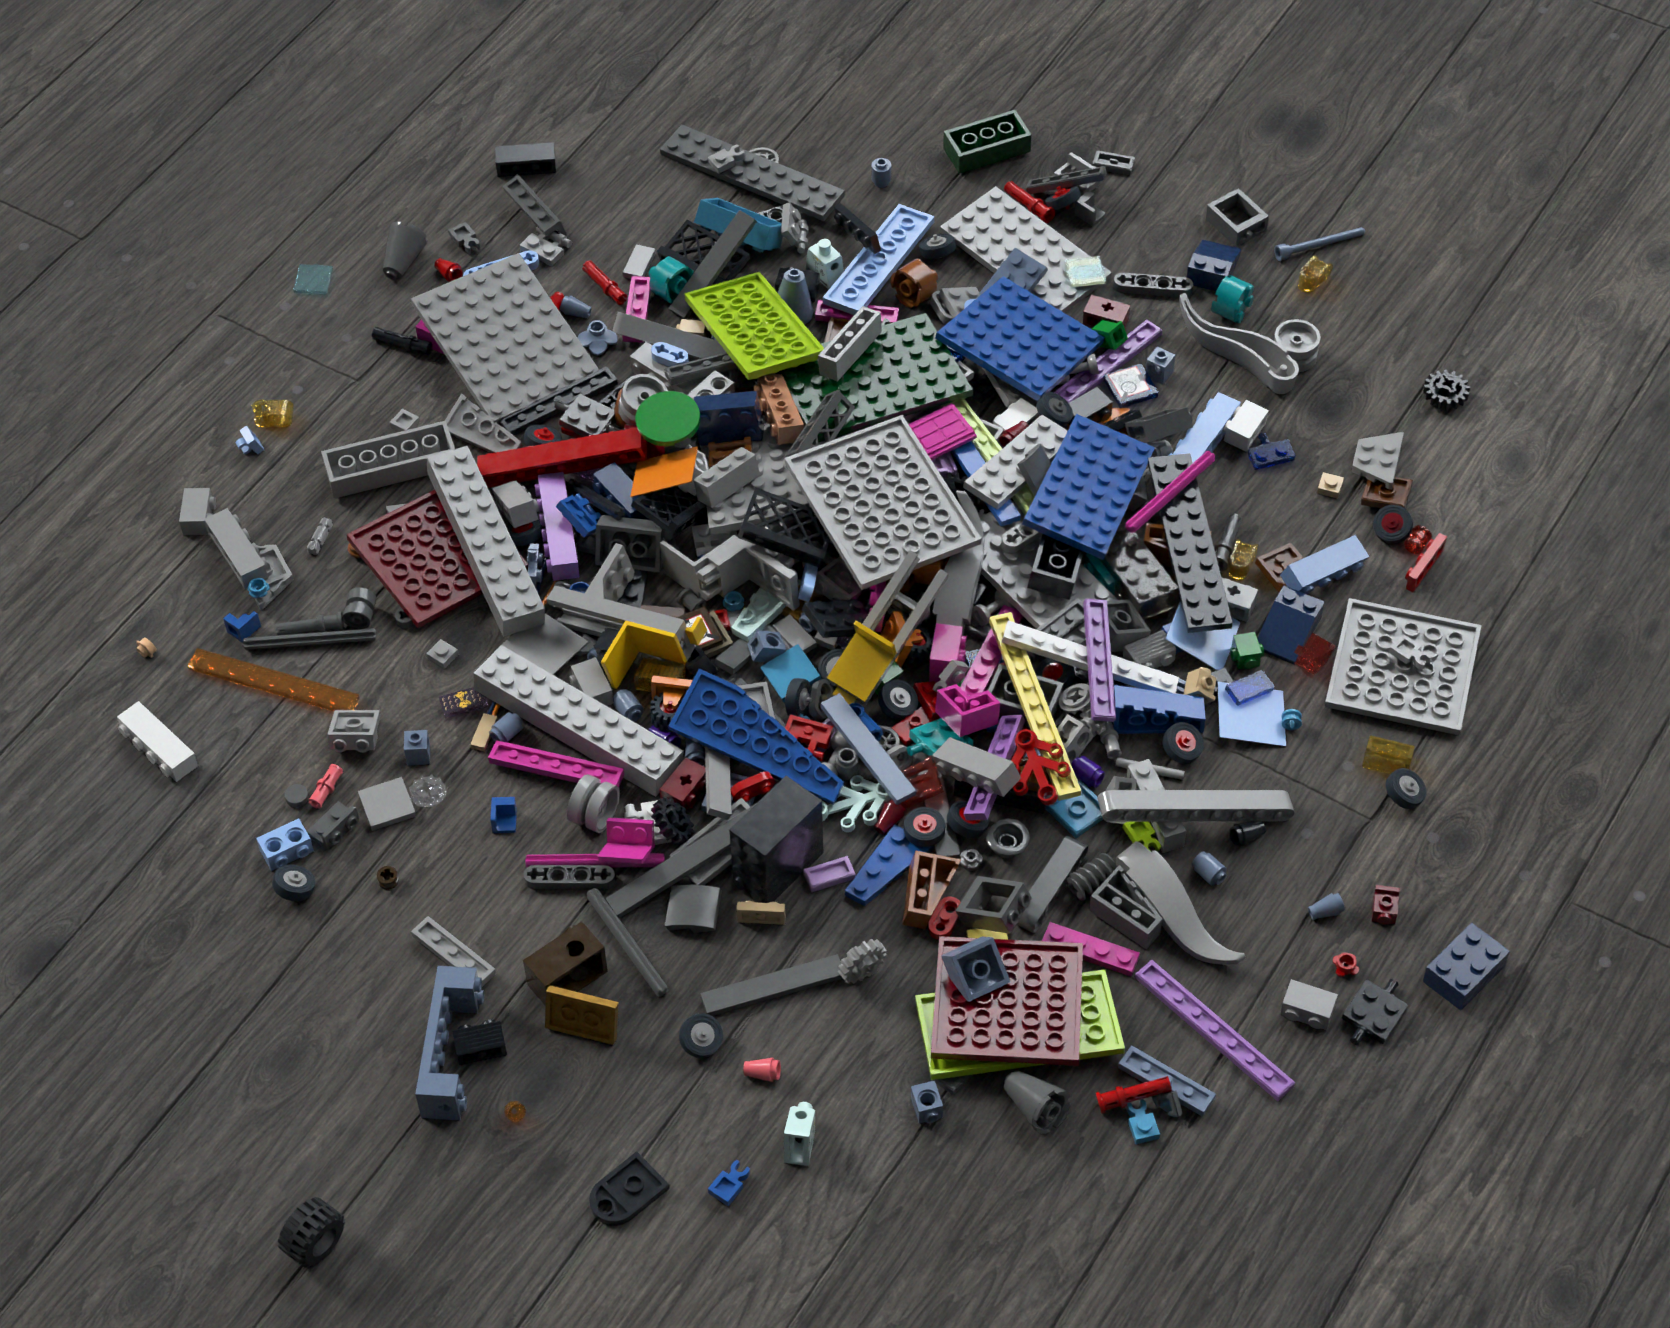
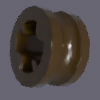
[377,866,399,890]

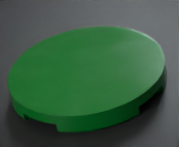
[635,391,700,446]

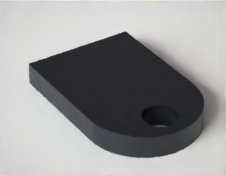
[589,1151,670,1226]

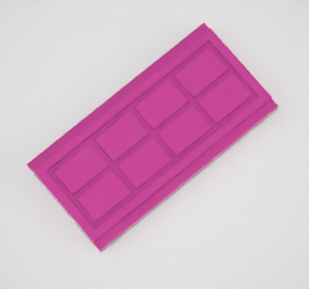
[908,403,977,460]

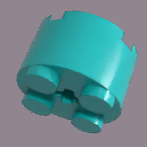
[648,256,694,303]
[1211,275,1254,323]

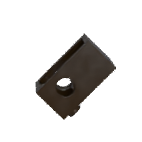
[523,921,608,1006]

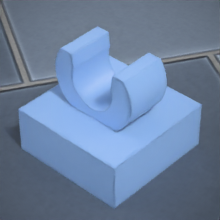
[235,426,264,454]

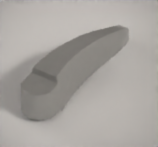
[1179,293,1299,394]
[933,490,985,636]
[1116,842,1246,965]

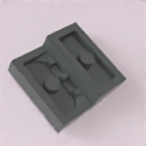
[1017,444,1051,497]
[665,885,722,933]

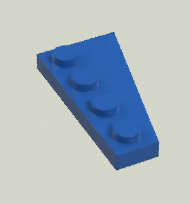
[845,824,934,906]

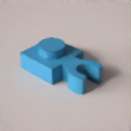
[1127,1099,1160,1144]

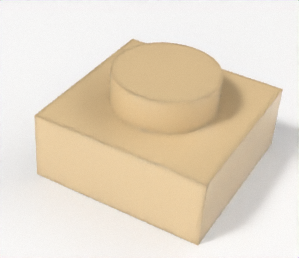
[1317,472,1344,498]

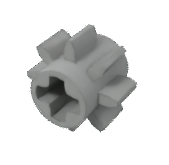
[1080,709,1107,737]

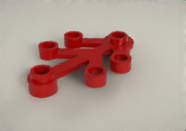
[1011,729,1071,805]

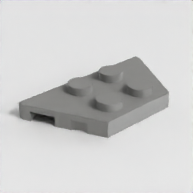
[1352,432,1404,490]
[254,545,293,610]

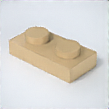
[737,901,786,925]

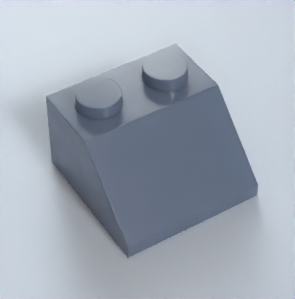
[941,936,1010,1002]

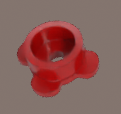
[1332,953,1359,977]

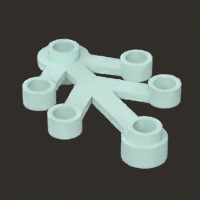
[822,775,892,832]

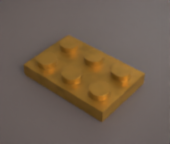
[545,985,619,1045]

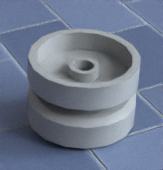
[1274,319,1321,372]
[618,374,668,425]
[567,774,620,833]

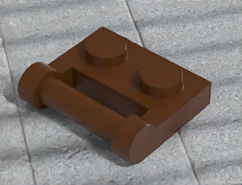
[708,436,753,469]

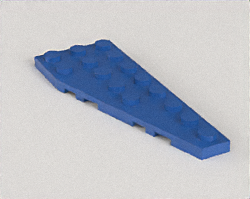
[668,669,844,805]

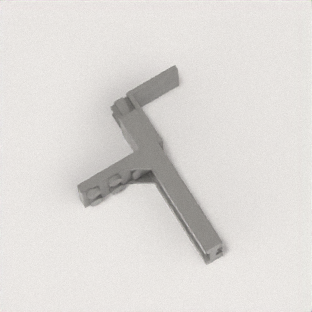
[660,516,815,610]

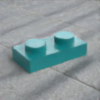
[1084,553,1116,595]

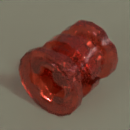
[1404,525,1432,554]

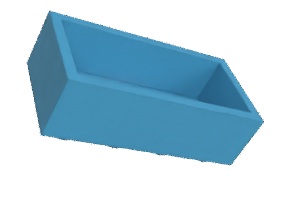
[694,198,783,252]

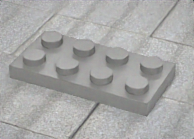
[669,798,750,885]

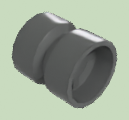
[342,587,377,629]

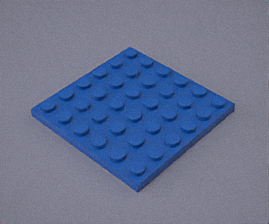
[935,276,1105,401]

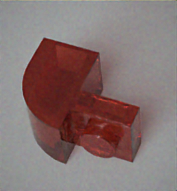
[1294,632,1336,674]

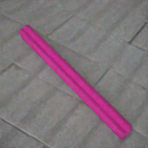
[1125,451,1215,533]
[525,853,665,868]

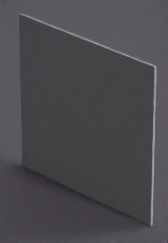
[495,614,588,675]

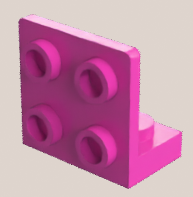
[598,818,655,866]

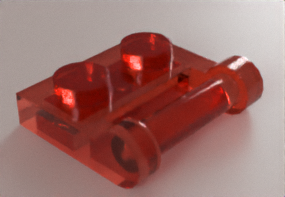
[900,755,944,808]

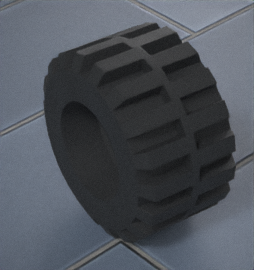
[278,1197,345,1268]

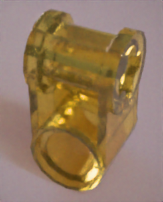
[1298,255,1333,293]
[252,399,294,428]
[1228,538,1259,581]

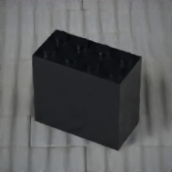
[729,776,824,903]

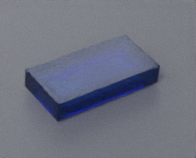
[1225,670,1275,706]

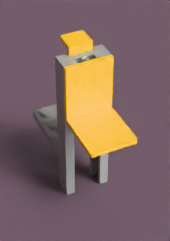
[546,543,707,689]
[827,550,949,705]

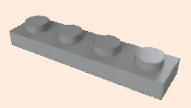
[411,916,496,987]

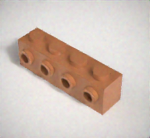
[754,374,804,445]

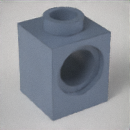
[1145,347,1175,384]
[747,630,786,663]
[404,730,430,765]
[911,1081,943,1124]

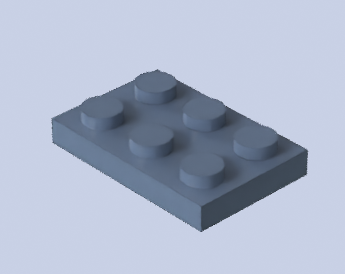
[979,248,1048,295]

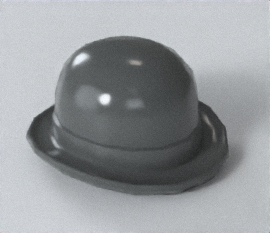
[986,818,1030,858]

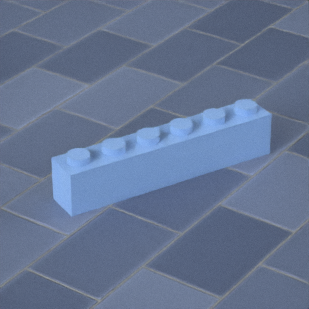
[1169,392,1241,462]

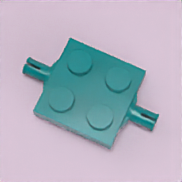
[907,718,973,760]

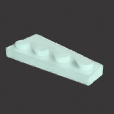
[731,579,801,642]

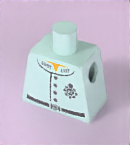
[806,239,844,290]
[784,1102,815,1166]

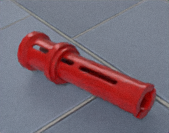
[1004,181,1055,224]
[1096,1076,1172,1114]

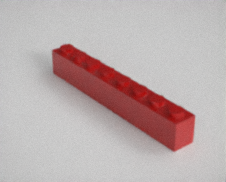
[477,427,647,488]

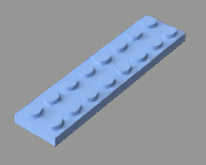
[823,204,934,315]

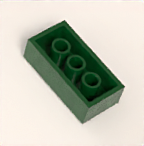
[943,110,1032,174]

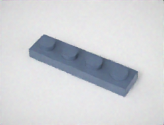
[1118,1045,1216,1117]

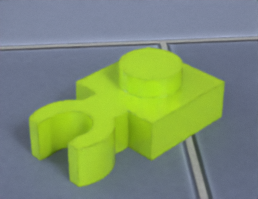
[1122,822,1161,852]

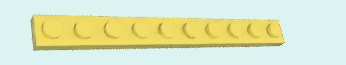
[989,612,1081,801]

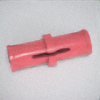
[308,764,343,809]

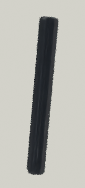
[565,478,625,519]

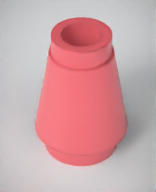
[743,1058,781,1082]

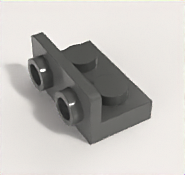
[306,801,359,850]

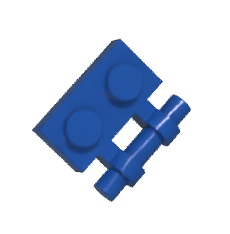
[556,493,602,538]

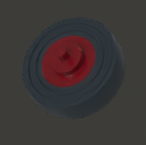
[1373,505,1413,544]

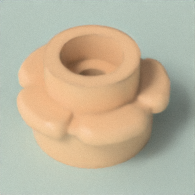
[136,637,157,658]

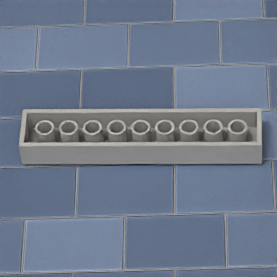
[427,446,545,637]
[473,645,683,797]

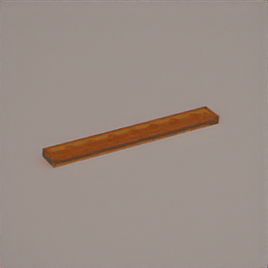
[188,648,360,711]

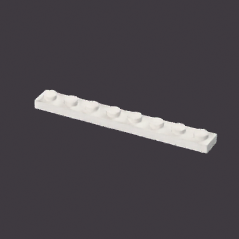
[1002,621,1179,693]

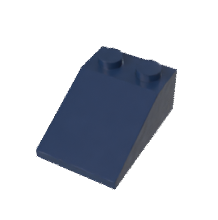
[1187,240,1242,291]
[1257,586,1324,665]

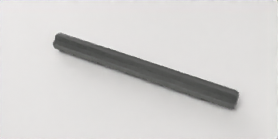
[243,628,376,650]
[587,888,668,997]

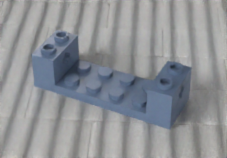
[415,966,484,1120]

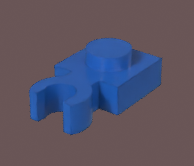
[708,1160,750,1206]

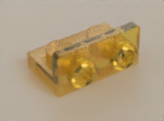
[1362,735,1415,774]

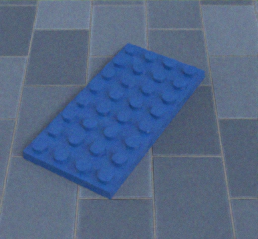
[1022,414,1155,560]

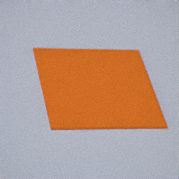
[630,446,698,497]

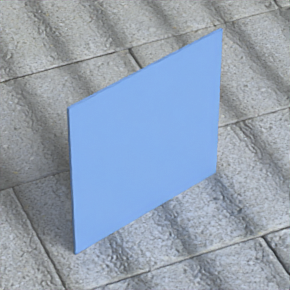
[1166,603,1240,670]
[1217,682,1286,746]

